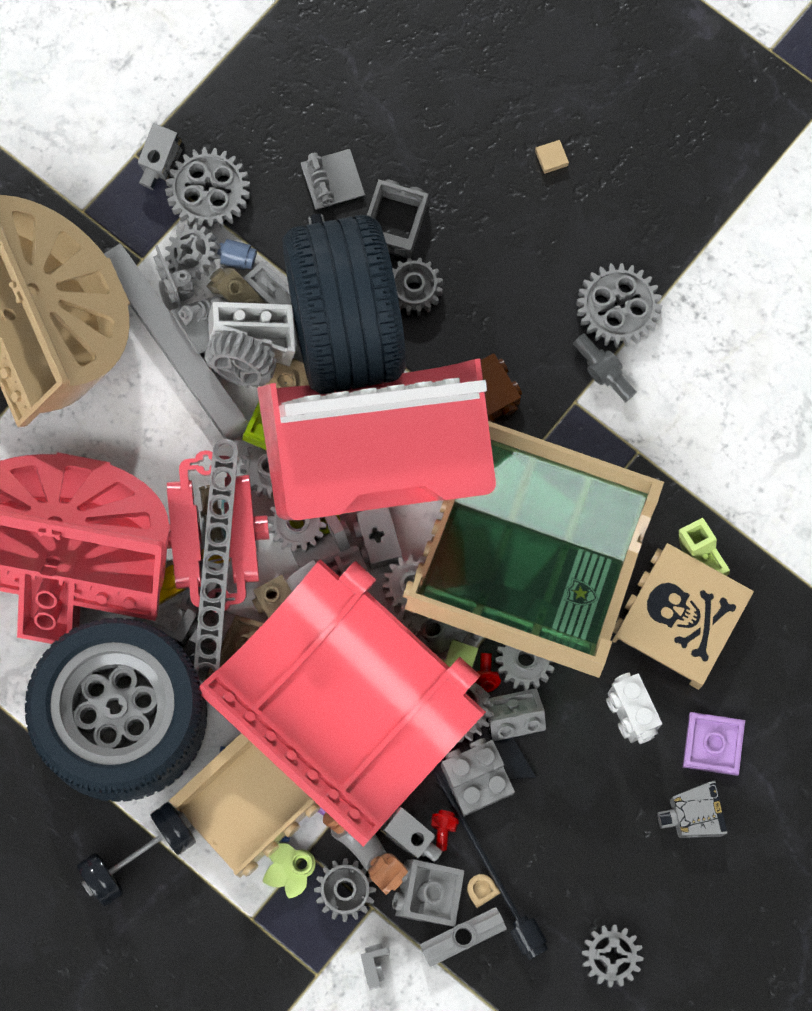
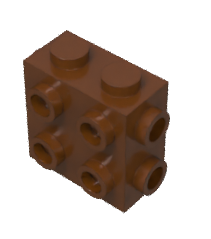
[480,353,522,423]

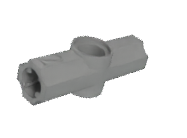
[419,907,507,967]

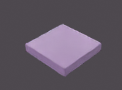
[683,712,745,776]

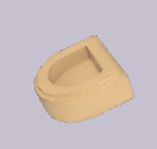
[467,874,500,908]

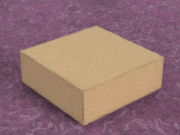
[535,140,569,174]

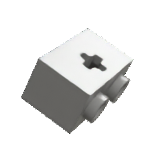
[353,507,402,570]

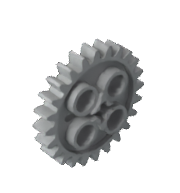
[165,147,251,231]
[576,263,663,348]

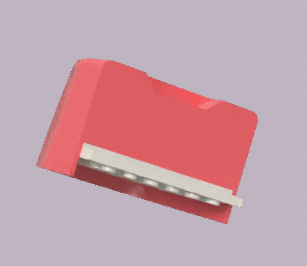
[257,359,496,520]

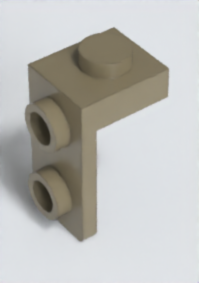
[206,268,266,304]

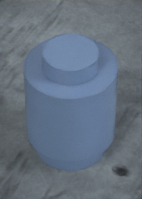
[217,239,257,271]

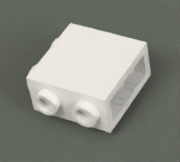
[606,673,662,744]

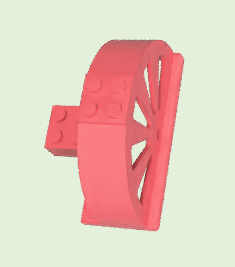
[0,452,169,644]

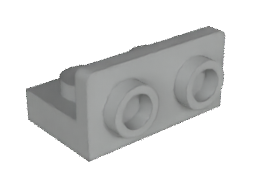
[487,688,546,741]
[361,944,390,991]

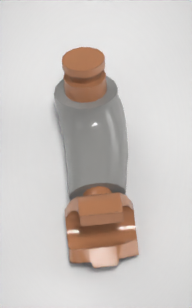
[323,812,408,895]

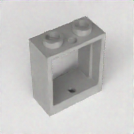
[367,179,429,259]

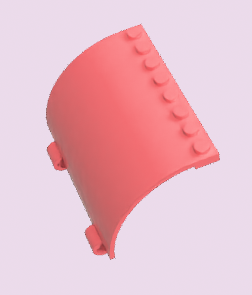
[198,559,486,847]

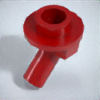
[475,653,501,692]
[431,810,459,851]

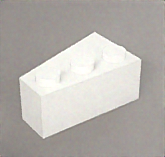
[208,302,295,367]

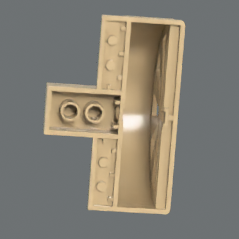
[0,195,130,428]

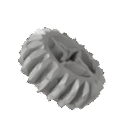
[204,330,277,388]

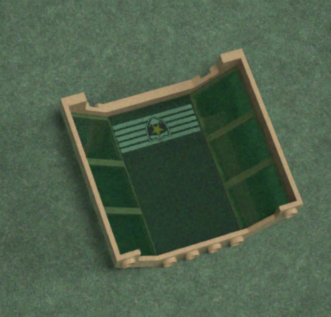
[403,421,664,678]

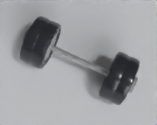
[77,801,196,907]

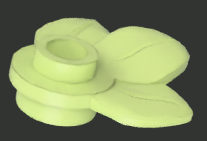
[263,843,316,898]

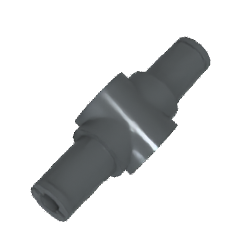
[573,333,637,403]
[415,618,467,654]

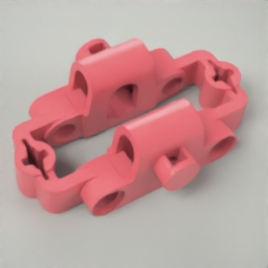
[167,450,269,612]

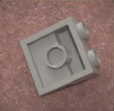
[441,738,515,816]
[392,859,464,927]

